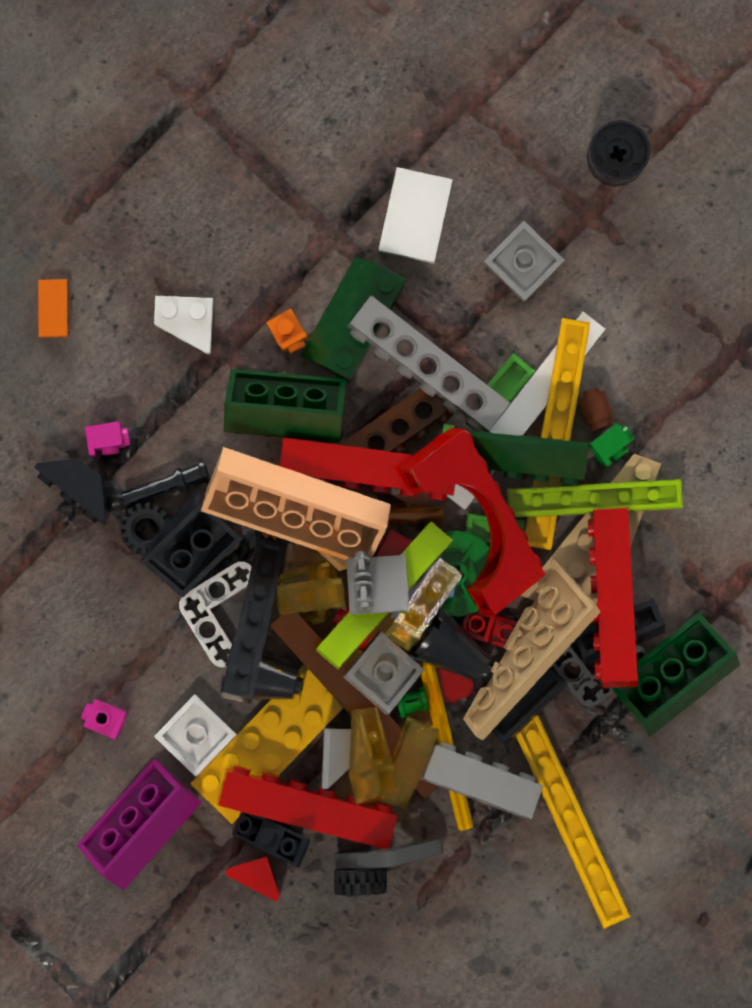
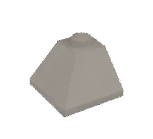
[322,728,366,789]

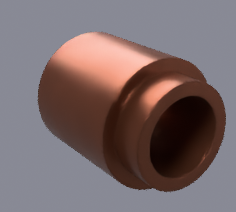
[578,387,614,432]

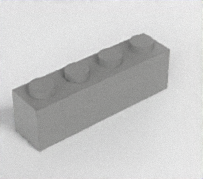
[418,741,543,819]

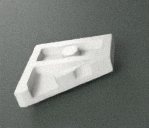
[154,296,214,354]

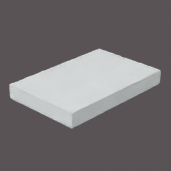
[378,167,453,264]

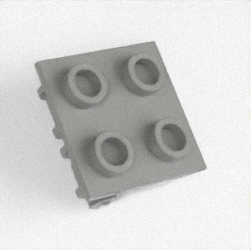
[346,551,409,615]

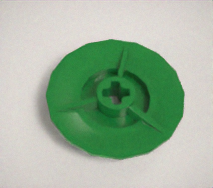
[414,530,489,617]

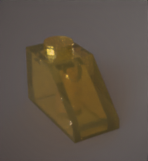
[277,577,345,615]

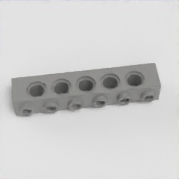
[348,296,510,432]

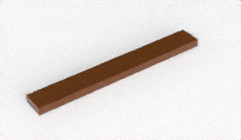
[269,606,438,798]

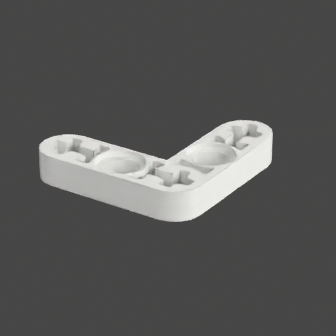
[179,562,251,667]

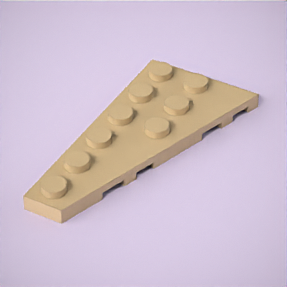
[520,454,661,623]
[463,559,601,740]

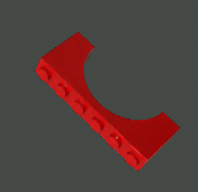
[397,428,546,615]

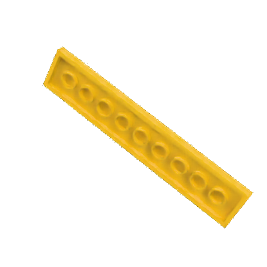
[190,608,432,824]

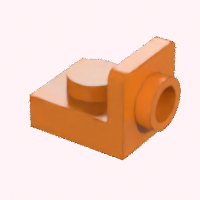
[266,309,308,354]

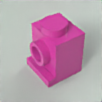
[85,422,130,458]
[81,699,129,740]

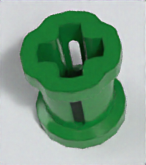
[398,686,429,718]

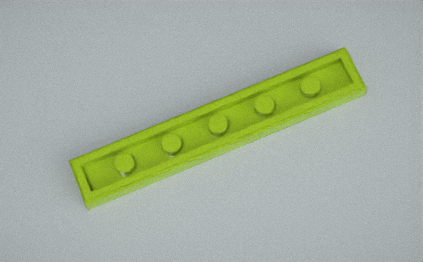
[507,479,683,518]
[316,522,453,669]

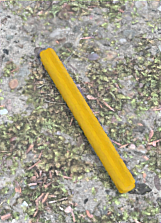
[419,662,473,831]

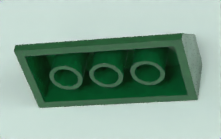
[300,257,406,384]
[224,369,346,442]
[470,431,588,485]
[611,612,740,737]

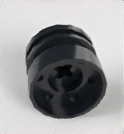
[586,120,651,187]

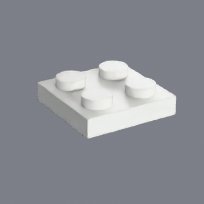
[154,694,237,777]

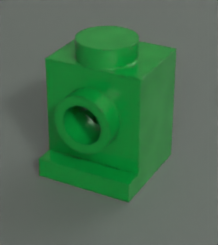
[588,423,635,469]

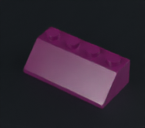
[76,758,202,891]

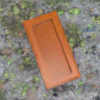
[38,279,69,338]

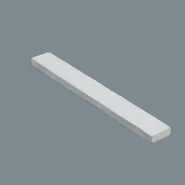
[447,312,605,510]

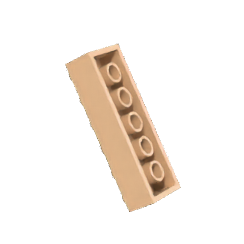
[201,447,391,560]

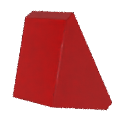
[225,855,281,902]

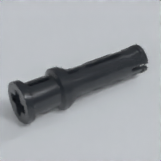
[122,459,210,509]

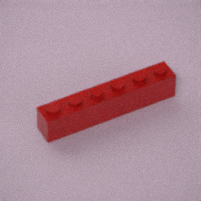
[280,438,455,501]
[588,508,638,688]
[217,765,398,849]

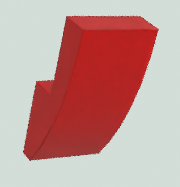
[462,610,517,648]

